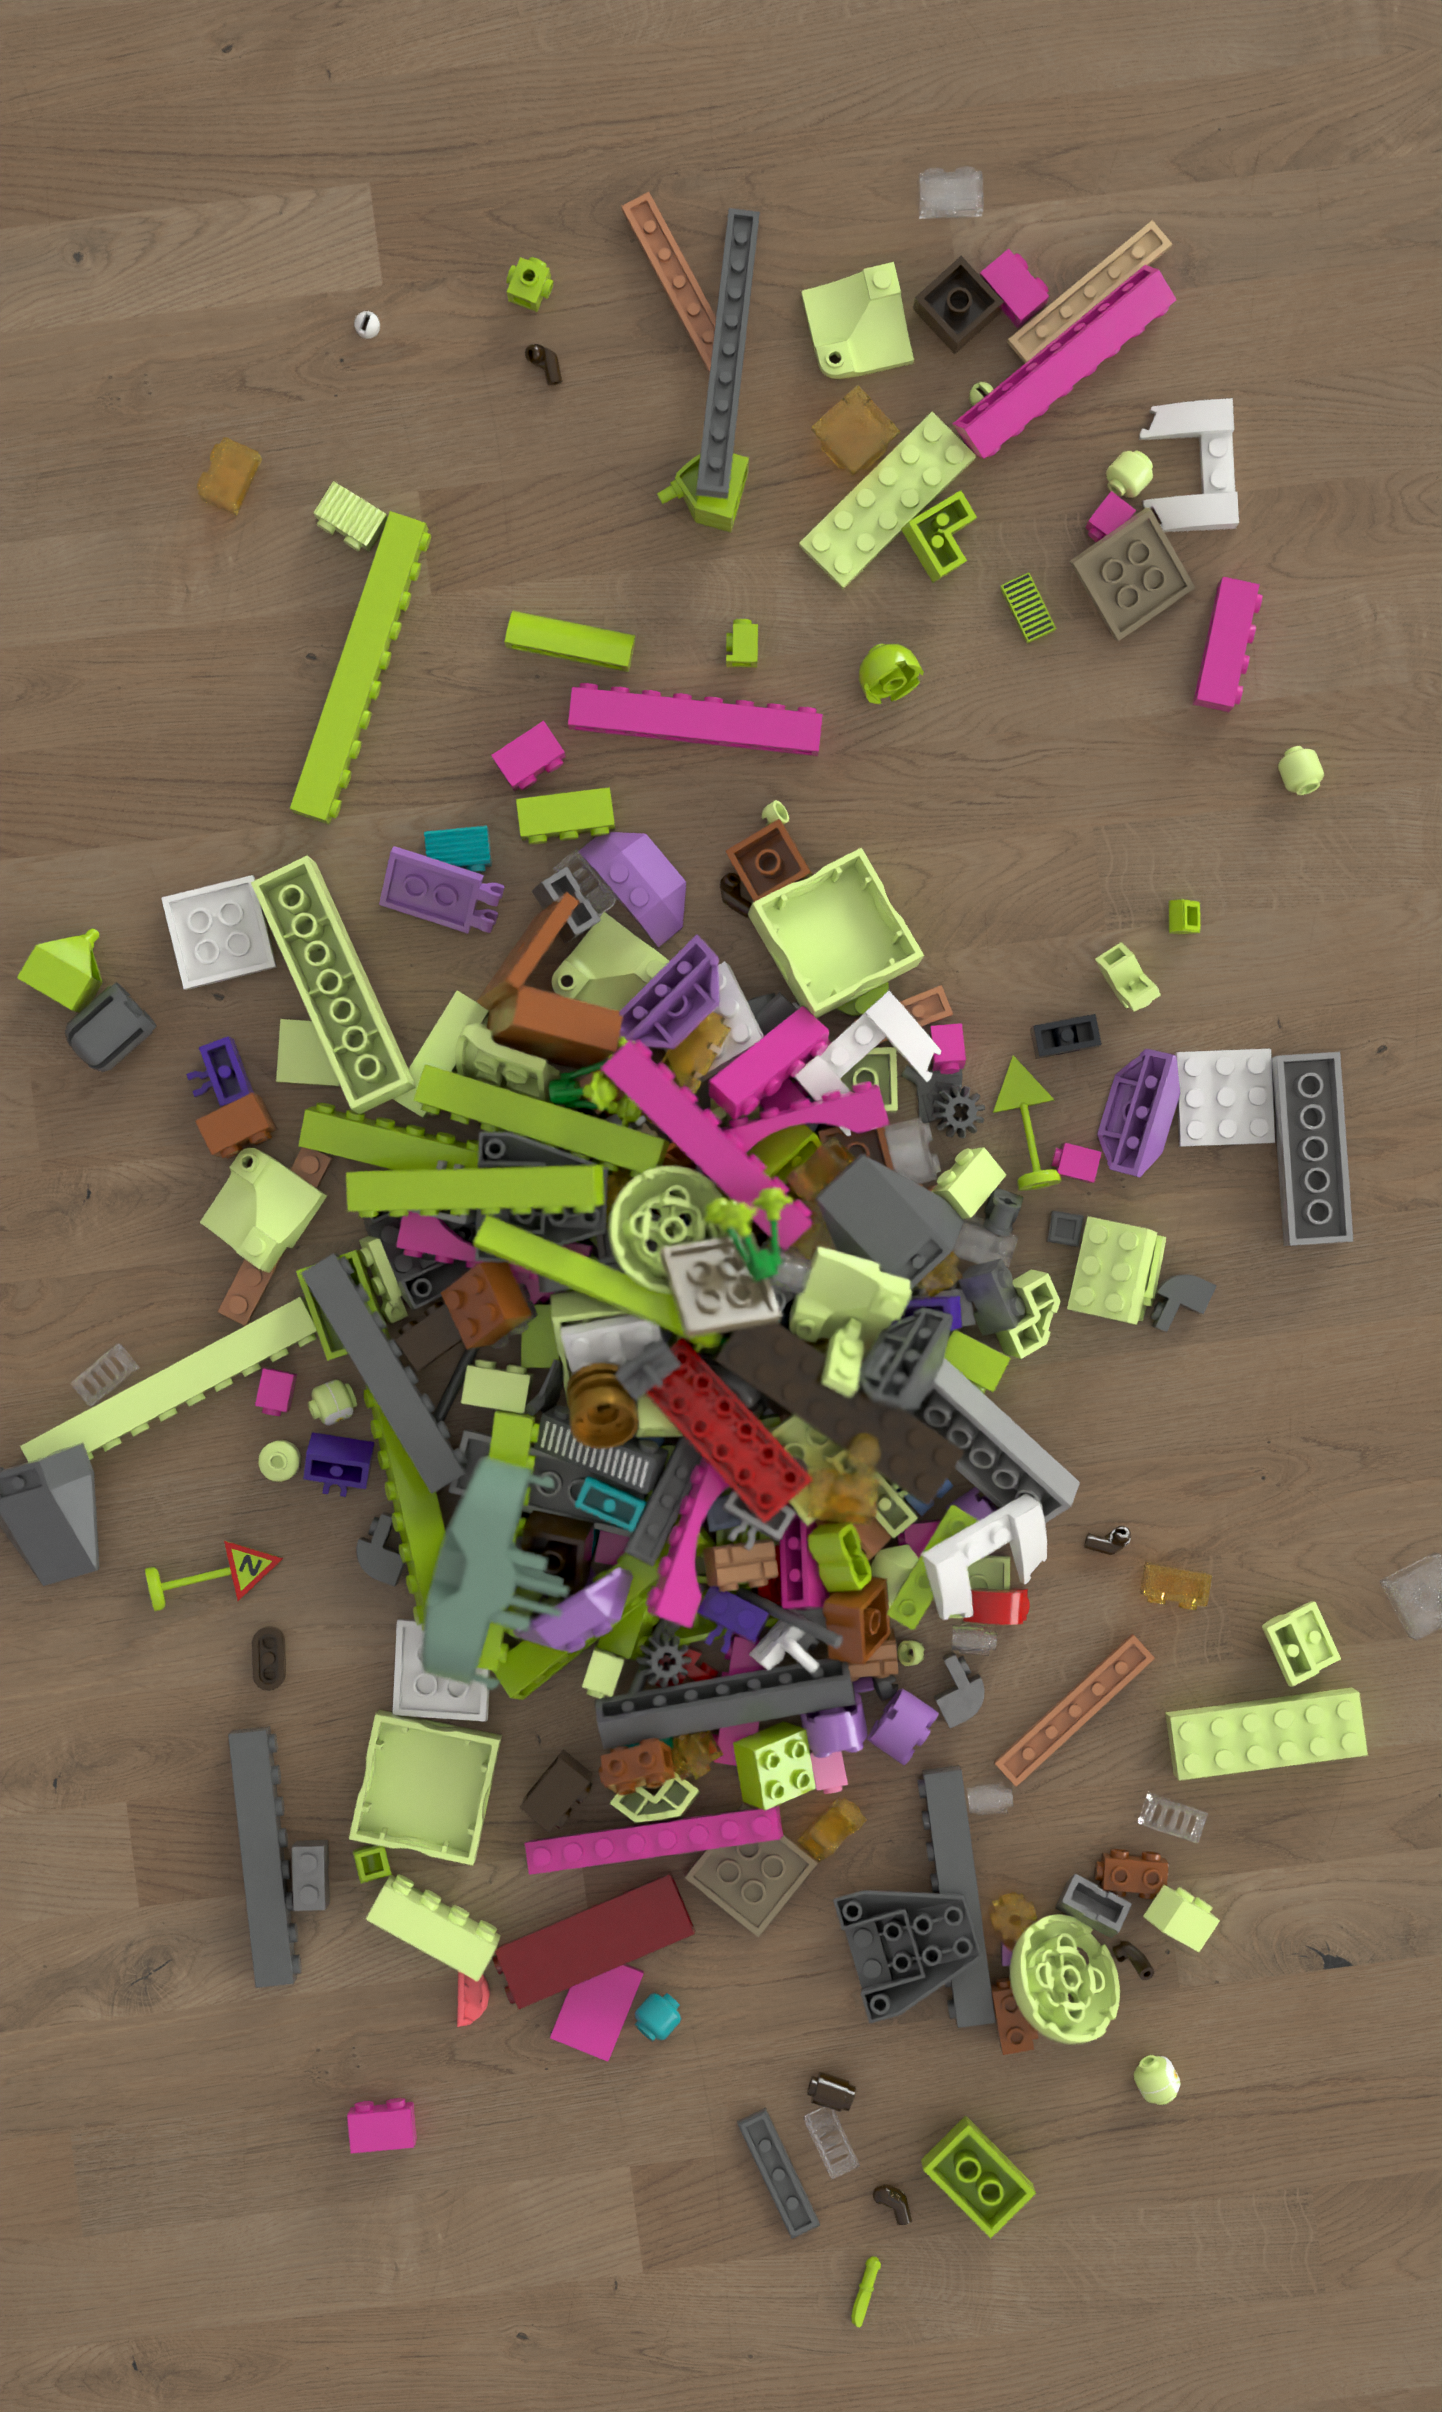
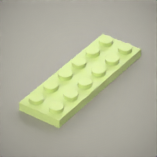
[799,412,976,589]

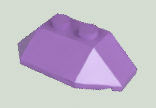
[578,832,686,948]
[619,935,719,1049]
[1097,1048,1180,1177]
[513,1568,633,1653]

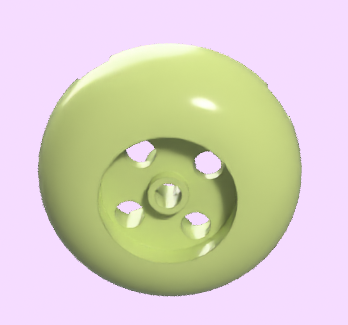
[608,1166,736,1294]
[1010,1914,1120,2044]

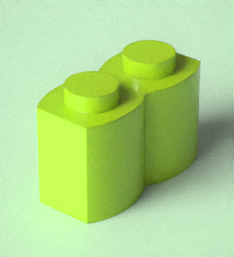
[808,1522,872,1592]

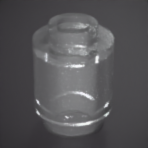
[951,1622,997,1656]
[967,1782,1014,1816]

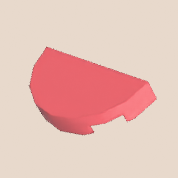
[457,1971,490,2027]

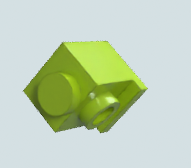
[726,619,758,668]

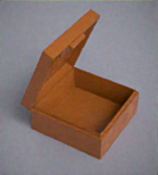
[476,892,623,1069]

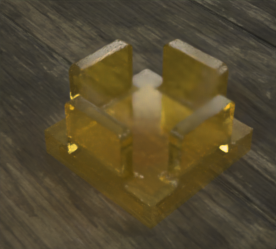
[811,385,900,476]

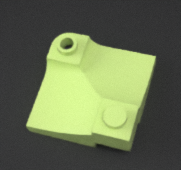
[801,262,914,379]
[552,912,670,1042]
[456,1023,561,1104]
[200,1147,327,1273]
[790,1247,911,1350]
[768,1415,874,1526]

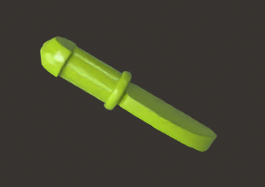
[851,2256,881,2328]

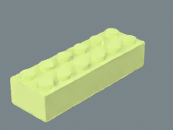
[1165,1688,1368,1781]

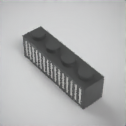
[534,1406,668,1494]

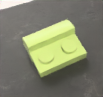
[1262,1601,1341,1686]

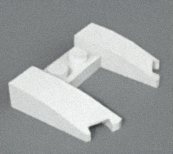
[1139,398,1239,532]
[794,991,941,1136]
[922,1493,1047,1620]

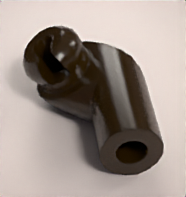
[525,344,562,386]
[1084,1526,1131,1555]

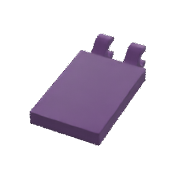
[379,846,505,933]

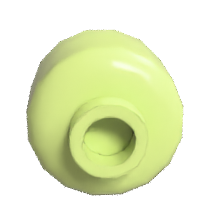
[1106,451,1153,498]
[1278,746,1324,795]
[258,1440,302,1482]

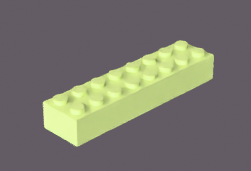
[251,855,416,1114]

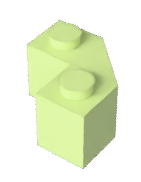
[995,1269,1061,1359]
[610,1772,700,1825]

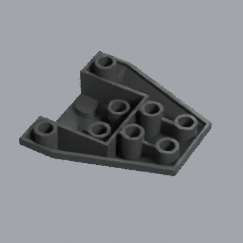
[475,1132,607,1262]
[815,1154,964,1290]
[363,1210,476,1310]
[0,1443,100,1586]
[833,1890,983,2024]

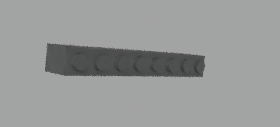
[301,1253,468,1494]
[595,1658,855,1749]
[228,1726,302,1988]
[917,1765,996,2028]

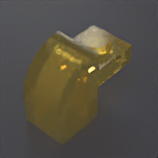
[785,1137,856,1201]
[797,1797,867,1862]

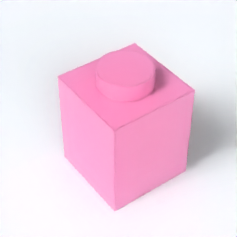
[809,1749,848,1794]

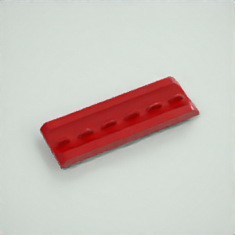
[645,1338,813,1524]

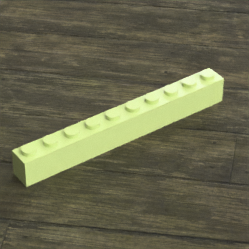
[20,1297,317,1462]

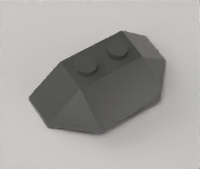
[858,1307,953,1409]

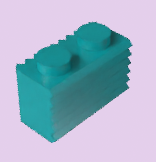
[424,826,492,873]
[575,1476,646,1532]

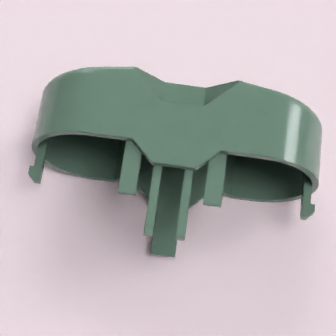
[421,1457,568,1689]

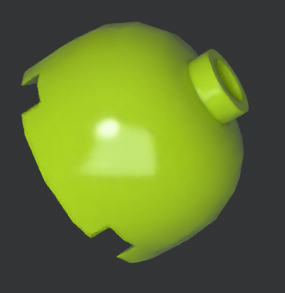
[859,644,924,704]

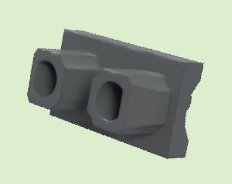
[615,1339,681,1400]

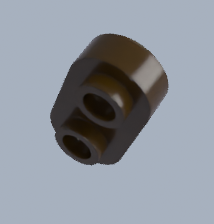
[252,1626,286,1691]

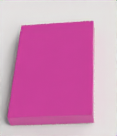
[550,1964,644,2062]

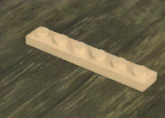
[1007,220,1172,363]

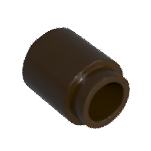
[807,2072,856,2112]

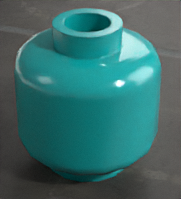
[634,1993,681,2042]

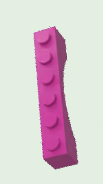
[702,1081,889,1176]
[396,1211,593,1281]
[647,1457,728,1628]

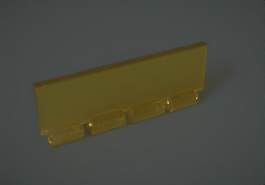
[640,1011,731,1128]

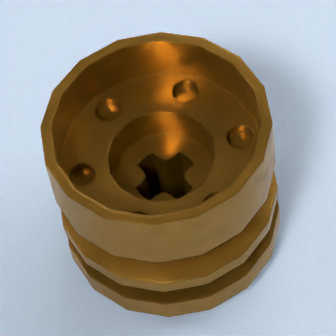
[567,1363,638,1449]

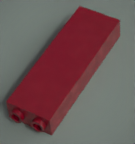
[492,1873,696,2010]

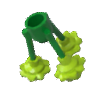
[549,1036,641,1128]
[703,1188,792,1282]

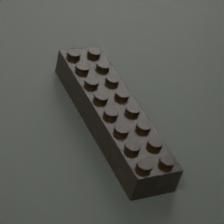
[712,1323,965,1506]

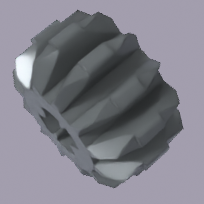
[931,1085,985,1138]
[636,1632,691,1688]

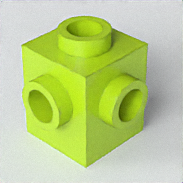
[506,257,554,312]

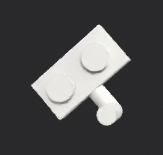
[749,1609,819,1673]

